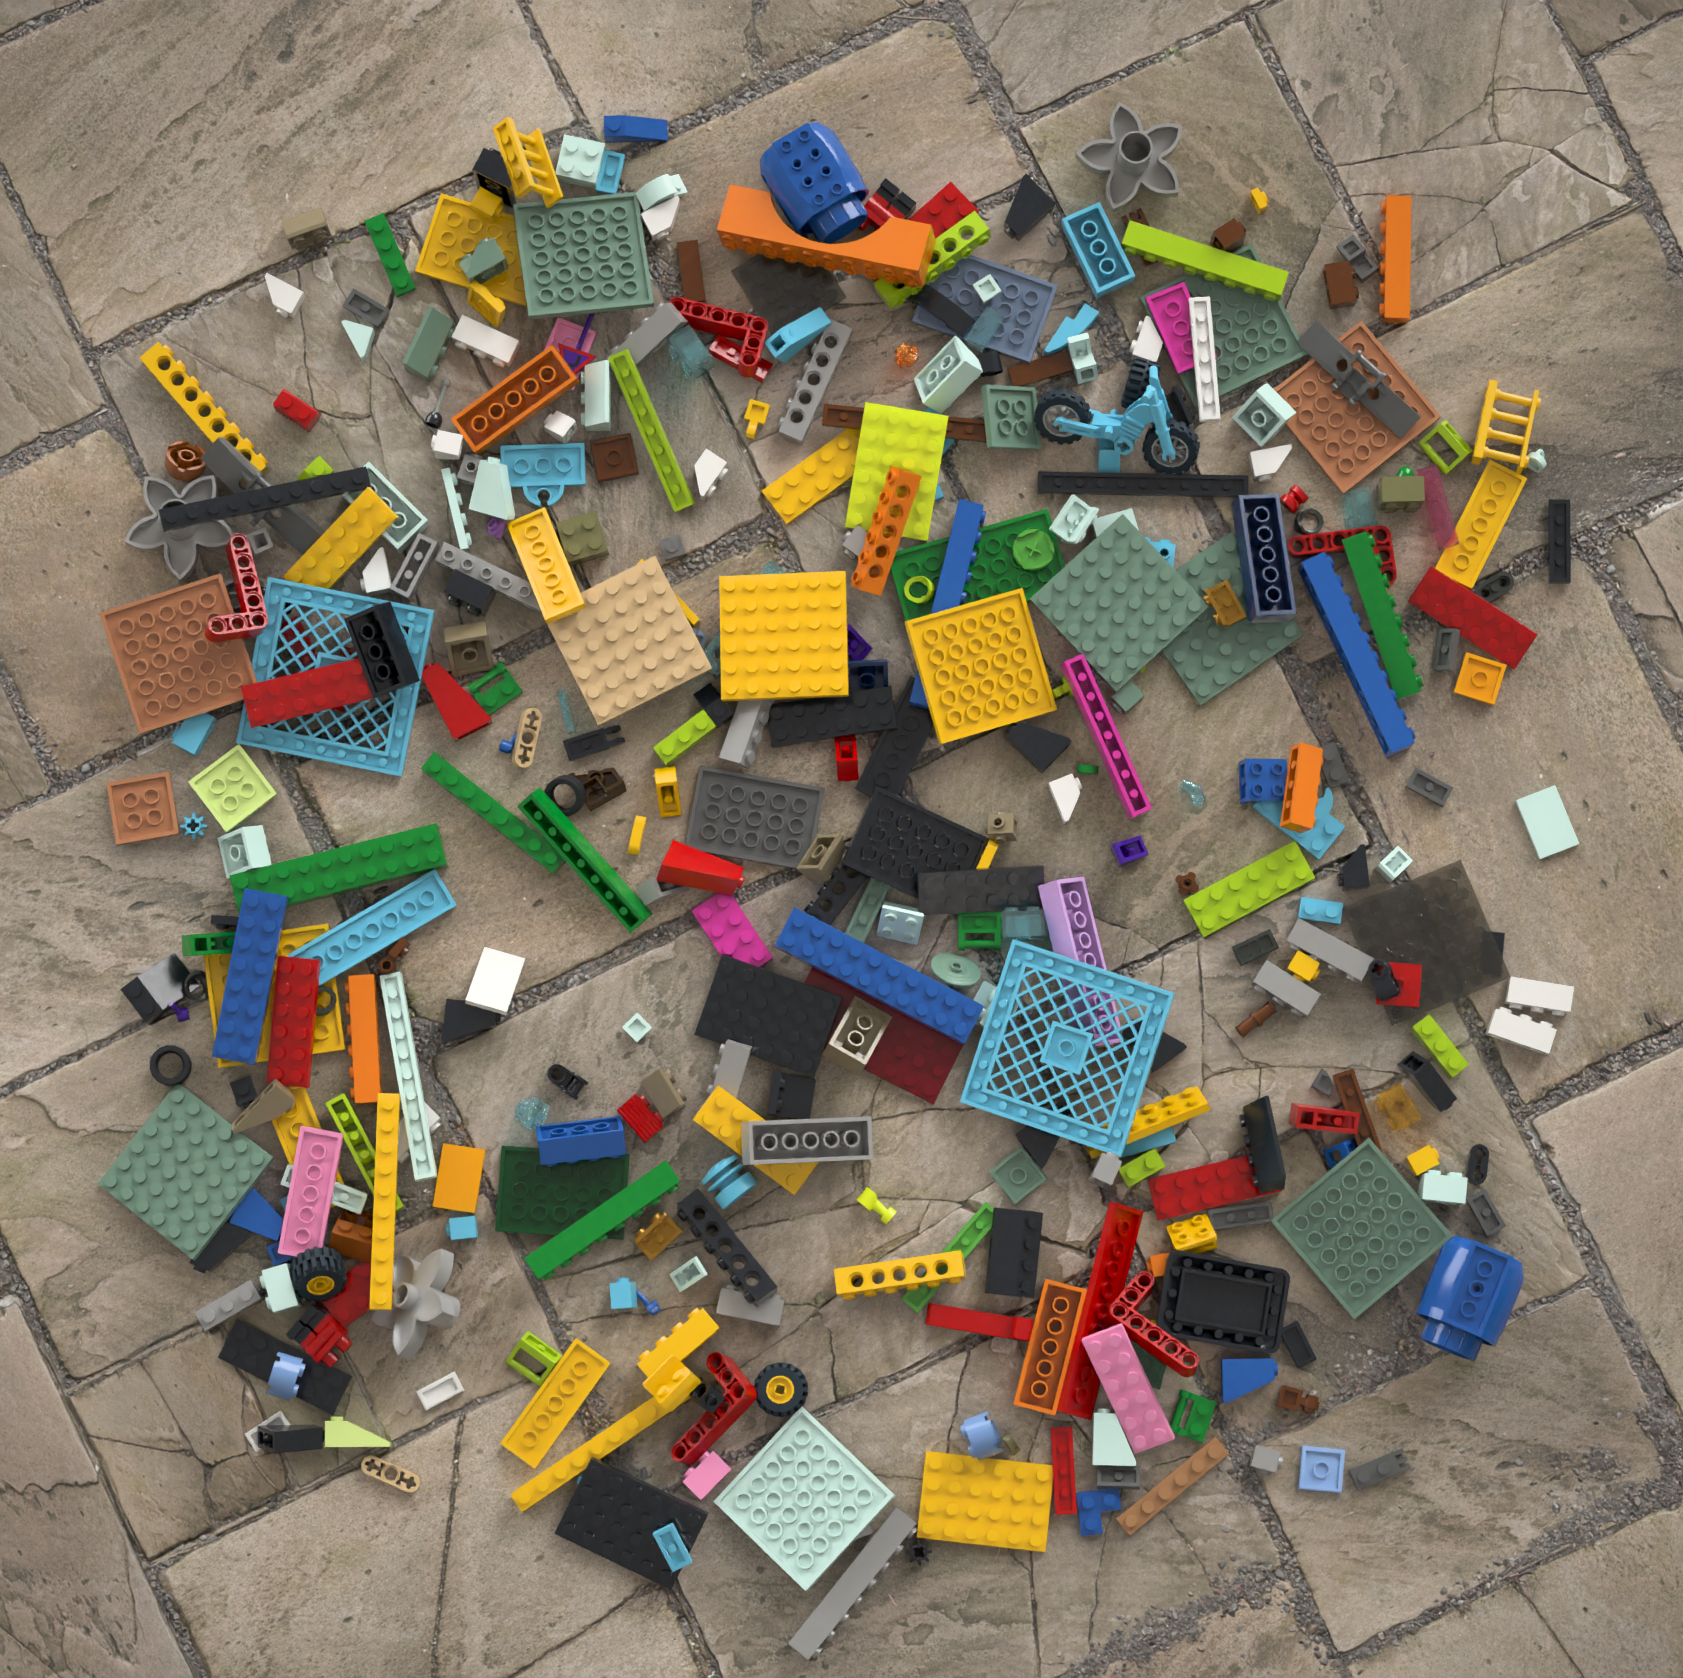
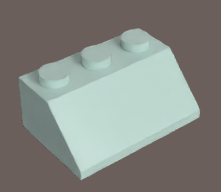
[914,336,983,414]
[581,360,611,431]

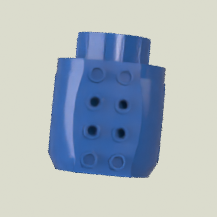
[760,122,869,244]
[1416,1236,1524,1361]

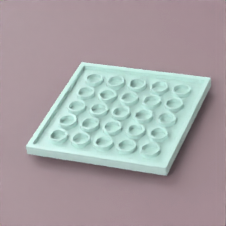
[713,1407,895,1591]

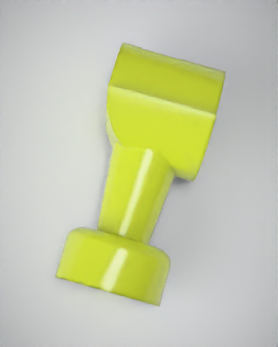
[856,1187,897,1224]

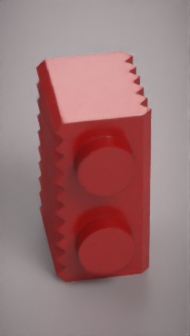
[273,389,321,432]
[616,1094,665,1143]

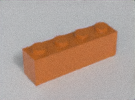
[1280,742,1323,833]

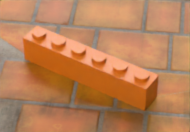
[1379,195,1412,323]
[345,974,382,1105]

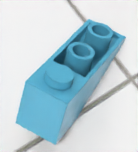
[764,307,832,363]

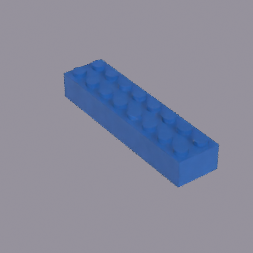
[212,888,289,1065]

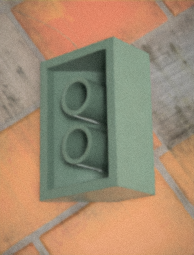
[402,306,455,382]

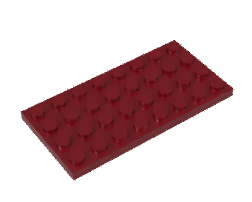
[804,967,963,1105]

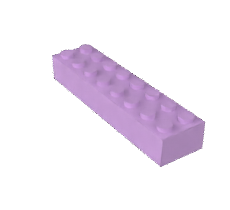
[1038,877,1123,1050]

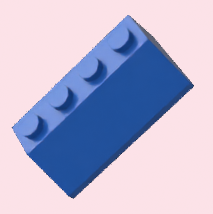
[536,1116,626,1166]

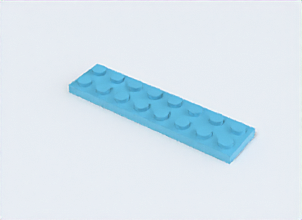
[288,869,457,986]

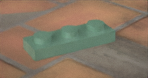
[845,878,890,943]

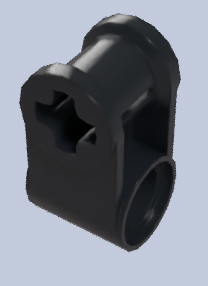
[976,351,1003,378]
[1368,960,1401,1002]
[547,1064,588,1100]

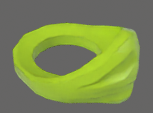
[904,576,936,603]

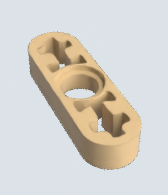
[512,708,542,768]
[361,1456,421,1492]

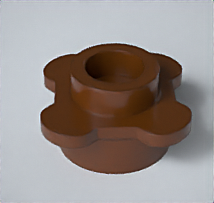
[1175,872,1199,896]

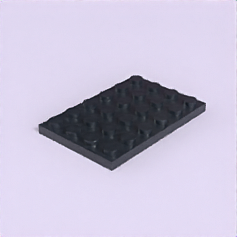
[841,786,989,916]
[694,954,843,1078]
[554,1457,709,1590]

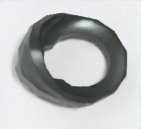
[1293,508,1324,535]
[183,970,208,1002]
[316,986,336,1016]

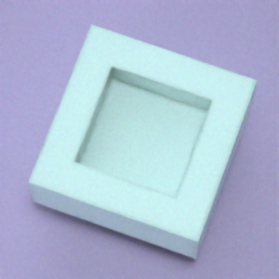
[972,274,1001,304]
[622,1013,652,1043]

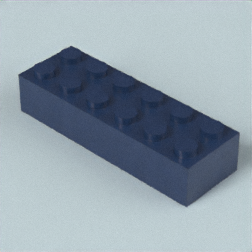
[1232,493,1297,623]

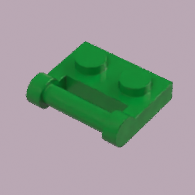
[467,661,523,716]
[958,912,1001,951]
[1169,1389,1217,1443]

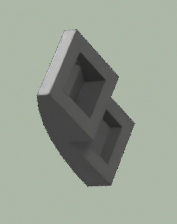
[1336,235,1379,283]

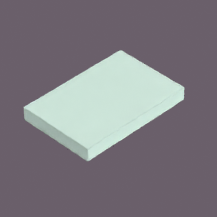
[1515,785,1579,860]

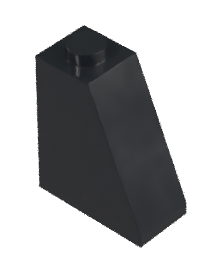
[1004,174,1055,242]
[1005,721,1072,774]
[442,999,502,1043]
[1122,1019,1187,1074]
[1397,1051,1457,1112]
[1015,1104,1069,1169]
[189,1222,252,1274]
[258,1425,325,1453]

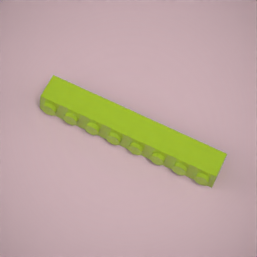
[1121,220,1289,301]

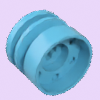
[701,1154,758,1210]

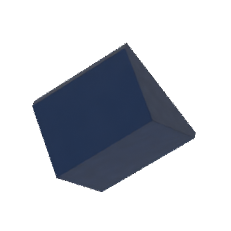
[848,659,888,692]

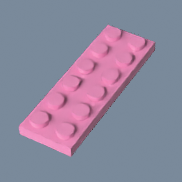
[278,1126,344,1257]
[1082,1323,1175,1454]

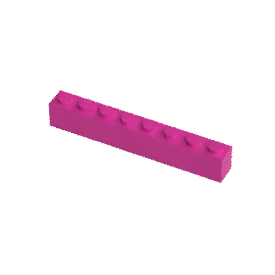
[1060,654,1152,819]

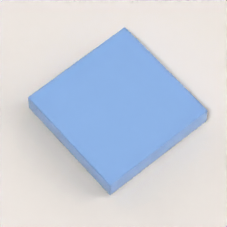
[1298,1446,1345,1493]

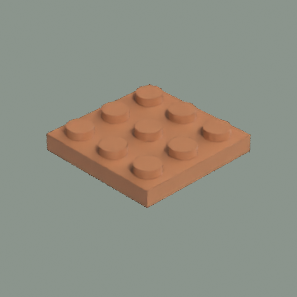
[106,772,180,846]

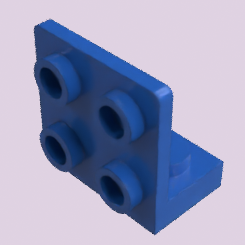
[1239,758,1287,804]

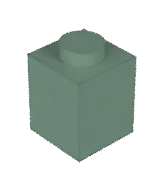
[1110,680,1144,715]

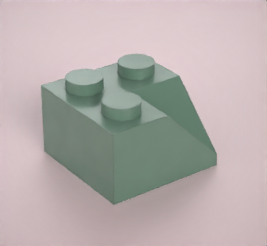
[459,237,509,284]

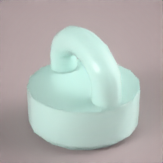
[1527,449,1547,472]

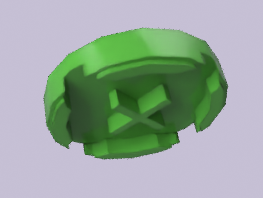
[1012,529,1055,571]

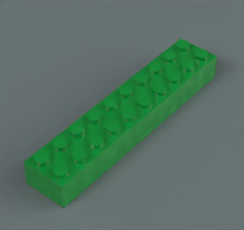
[230,823,448,914]

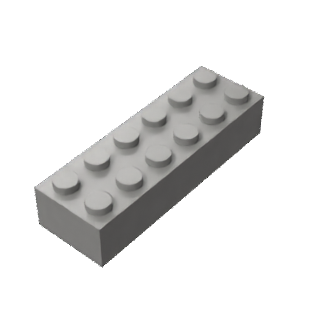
[741,1116,873,1165]

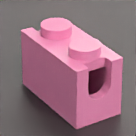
[683,1451,731,1500]

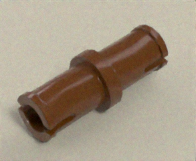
[1235,1001,1277,1038]

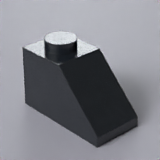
[693,683,734,729]
[1337,844,1370,891]

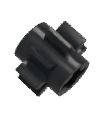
[905,1538,932,1566]

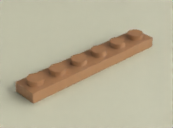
[1116,1437,1229,1536]

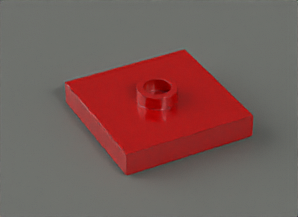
[1376,962,1422,1008]

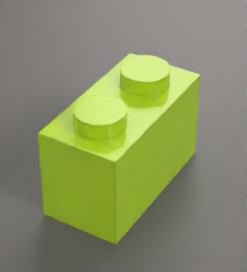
[1118,1148,1166,1188]

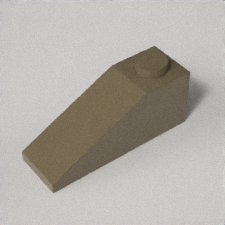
[232,1078,295,1133]

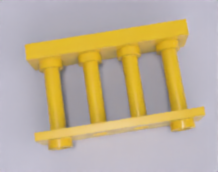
[492,117,563,208]
[1471,379,1541,474]

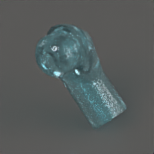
[1180,778,1205,807]

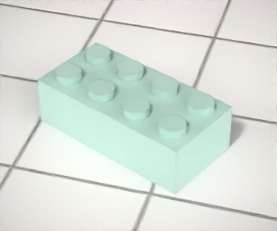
[341,462,430,554]

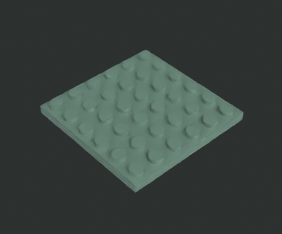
[513,192,654,320]
[1139,244,1308,409]
[1029,514,1209,693]
[1161,532,1304,706]
[97,1084,275,1261]
[1271,1138,1453,1319]

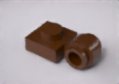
[378,937,411,975]
[1276,1385,1320,1414]

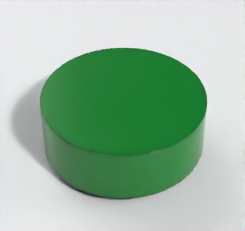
[1077,764,1099,775]

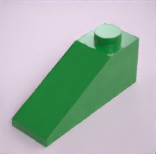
[181,932,236,957]

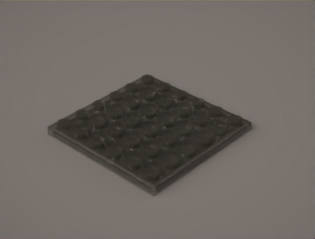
[1342,860,1511,1026]

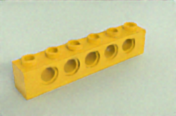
[834,1250,966,1300]

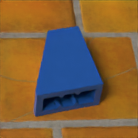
[229,1187,284,1241]
[1220,1358,1278,1403]

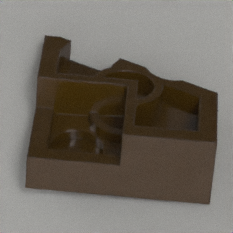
[569,767,627,812]

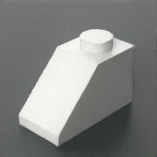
[641,195,680,241]
[265,273,306,318]
[544,411,578,444]
[1248,444,1292,482]
[360,547,392,596]
[1048,774,1082,824]

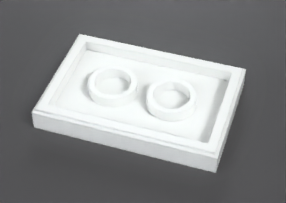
[465,947,525,1015]

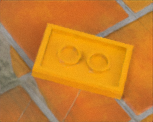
[433,1143,486,1213]

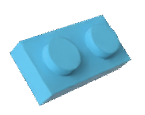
[596,150,626,195]
[1298,897,1343,925]
[653,1523,693,1572]

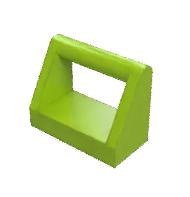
[1418,420,1473,475]
[505,1331,563,1387]

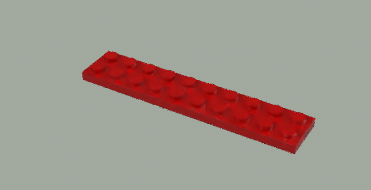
[1057,1201,1143,1420]

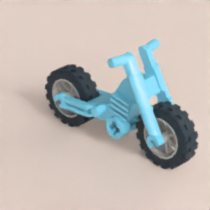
[1034,366,1200,475]

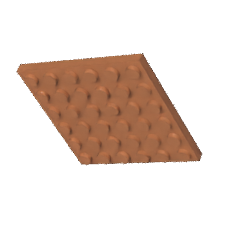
[1274,320,1441,495]
[99,573,258,734]

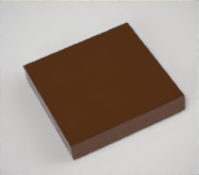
[589,433,639,483]

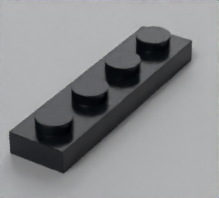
[1548,499,1571,584]

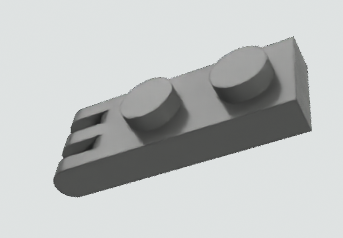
[1349,1448,1411,1490]

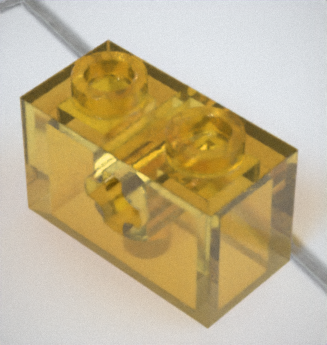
[1375,1081,1422,1133]

